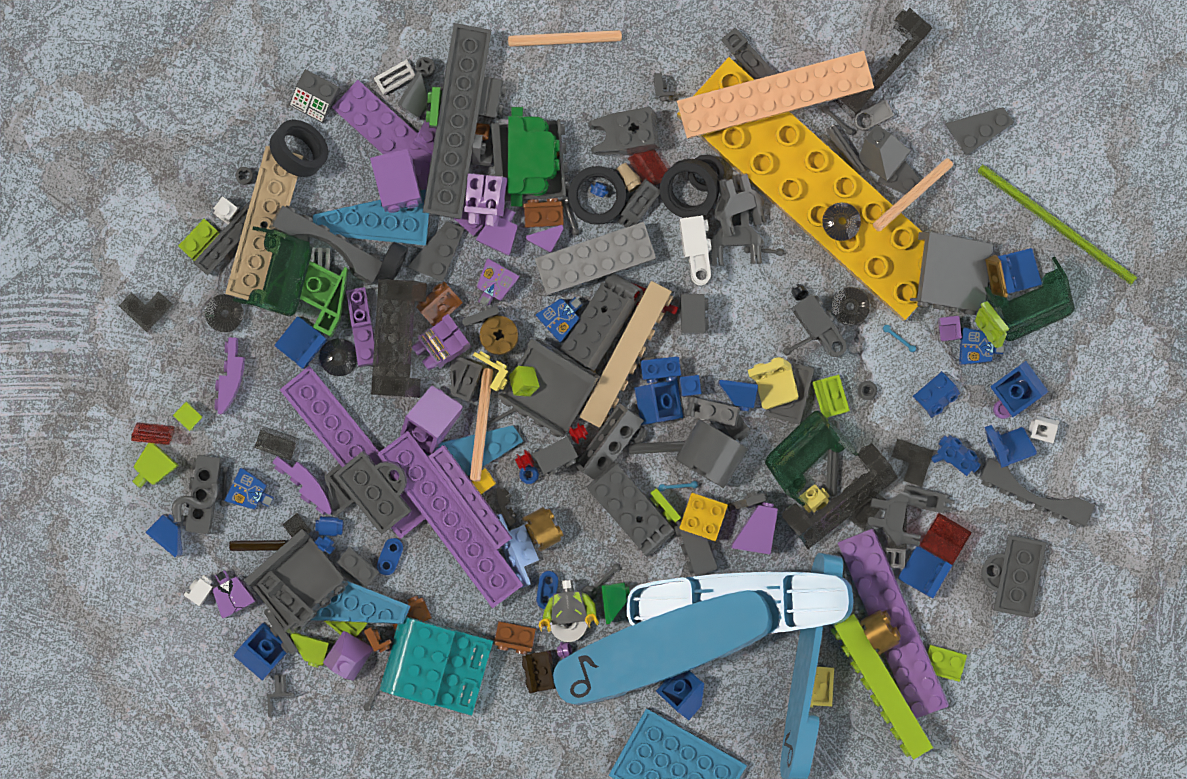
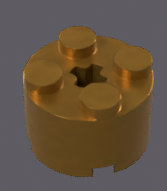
[480,316,519,355]
[522,507,564,552]
[860,610,901,655]

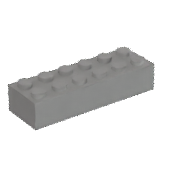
[534,222,656,296]

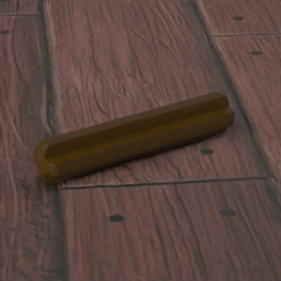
[229,540,286,551]

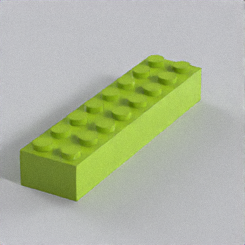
[831,613,933,760]

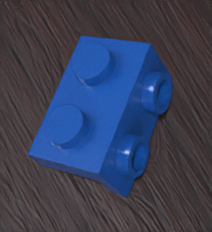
[641,356,681,384]
[913,371,960,418]

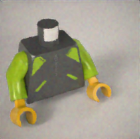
[539,580,599,632]

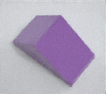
[526,225,564,253]

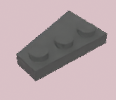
[763,364,815,424]

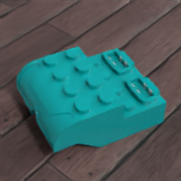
[379,616,494,716]

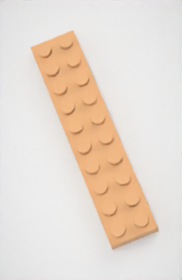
[677,51,874,139]

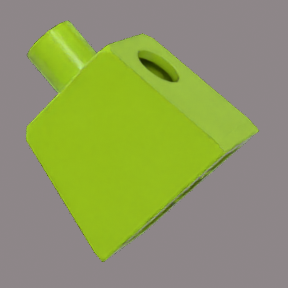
[132,441,179,489]

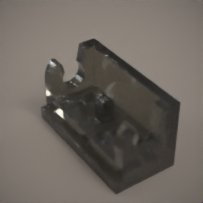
[254,426,300,461]

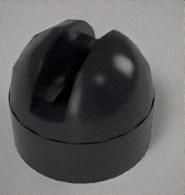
[791,284,808,301]

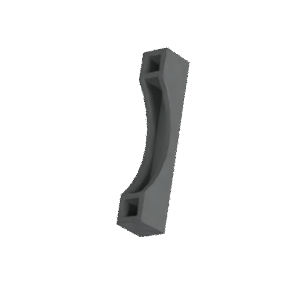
[269,205,382,284]
[978,458,1095,528]

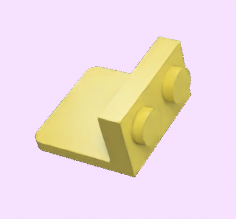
[473,351,509,392]
[748,357,798,410]
[810,666,834,707]

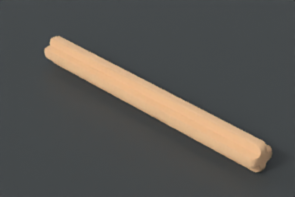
[508,30,622,47]
[873,158,953,231]
[470,368,493,481]

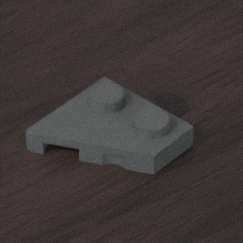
[324,464,355,517]
[727,491,766,511]

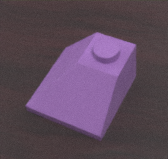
[323,631,373,681]

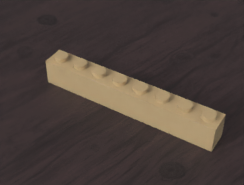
[580,280,673,428]

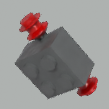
[515,423,588,476]

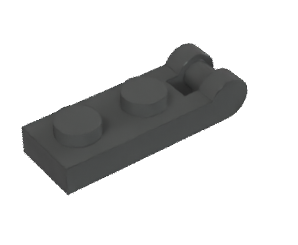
[684,396,740,427]

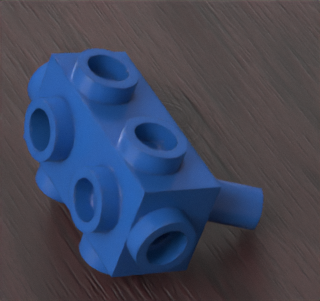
[931,434,981,476]

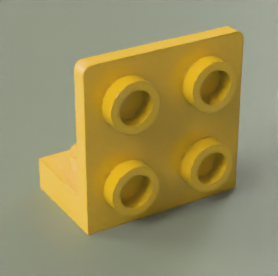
[679,493,728,541]

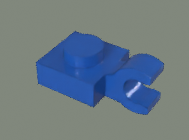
[315,536,336,554]

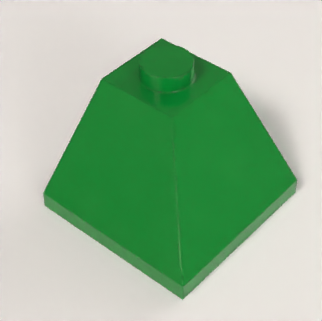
[601,582,630,624]

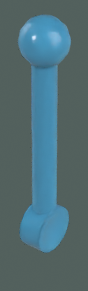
[883,325,916,352]
[658,481,698,492]

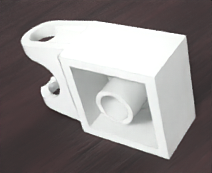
[679,216,711,286]

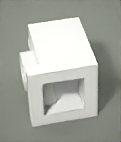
[213,196,240,224]
[1029,416,1059,443]
[184,575,215,606]

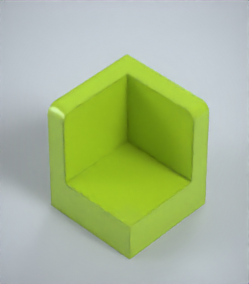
[509,366,540,397]
[173,402,202,431]

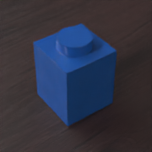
[679,375,701,397]

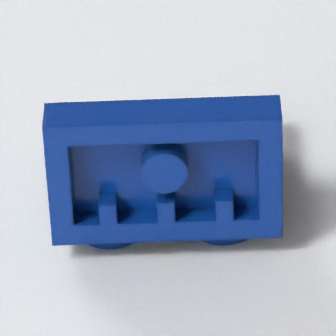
[997,248,1042,294]
[275,316,328,369]
[984,425,1037,468]
[898,546,952,599]

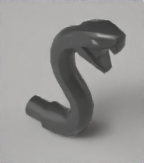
[171,483,219,522]

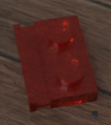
[627,150,667,186]
[131,422,175,445]

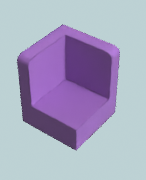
[938,316,962,341]

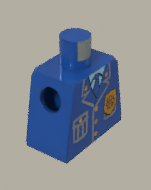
[535,297,582,343]
[959,328,1004,365]
[224,468,274,510]

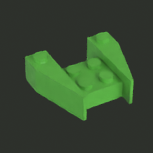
[262,248,349,338]

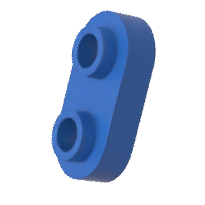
[377,538,403,575]
[536,571,558,609]

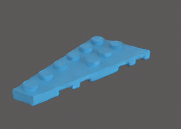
[313,189,429,245]
[425,425,523,476]
[311,581,410,624]

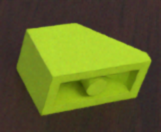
[291,633,330,668]

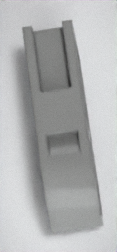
[854,99,894,131]

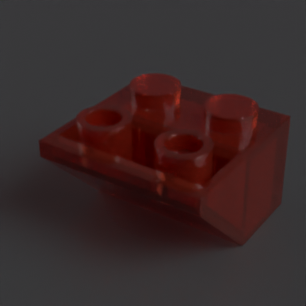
[919,512,972,565]

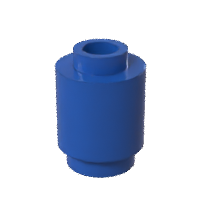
[315,516,344,537]

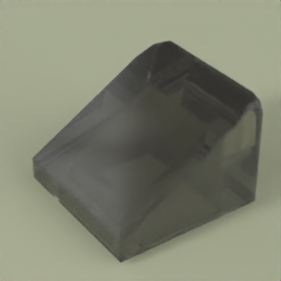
[283,513,312,537]

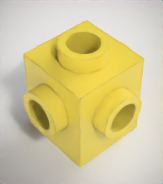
[800,484,833,519]

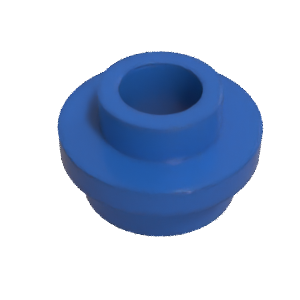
[590,182,609,198]
[519,465,539,484]

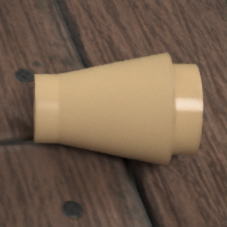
[617,163,642,192]

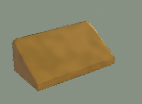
[985,255,1008,297]

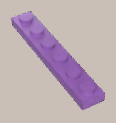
[428,445,512,550]

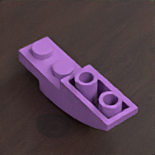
[346,287,378,367]
[215,337,245,414]
[272,456,332,515]

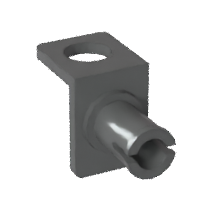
[267,675,295,718]

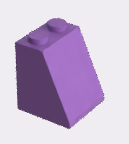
[370,149,423,213]
[400,385,463,455]
[730,502,778,554]

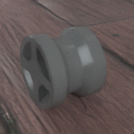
[415,57,435,78]

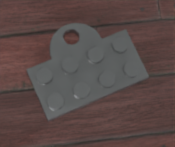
[334,451,412,535]
[981,535,1047,618]

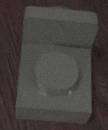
[653,73,675,101]
[472,135,493,166]
[723,415,750,442]

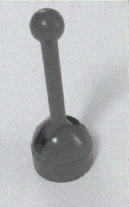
[581,564,619,601]

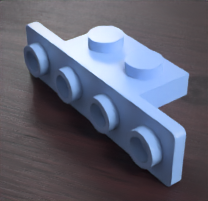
[496,514,539,589]

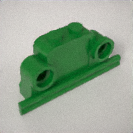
[508,107,560,207]

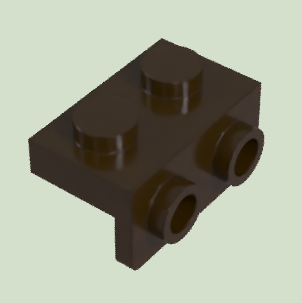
[522,650,556,694]

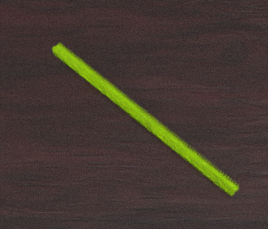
[977,164,1137,285]

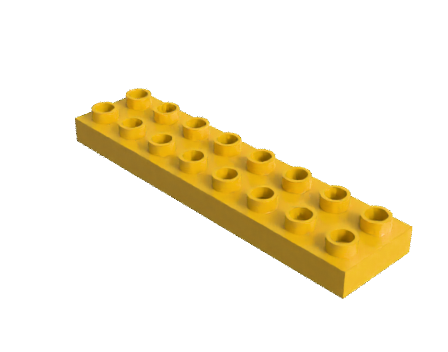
[677,57,925,321]

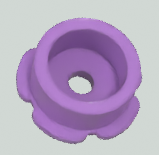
[557,642,572,659]

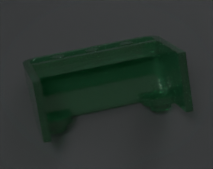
[233,226,312,317]
[985,256,1075,341]
[765,411,858,507]

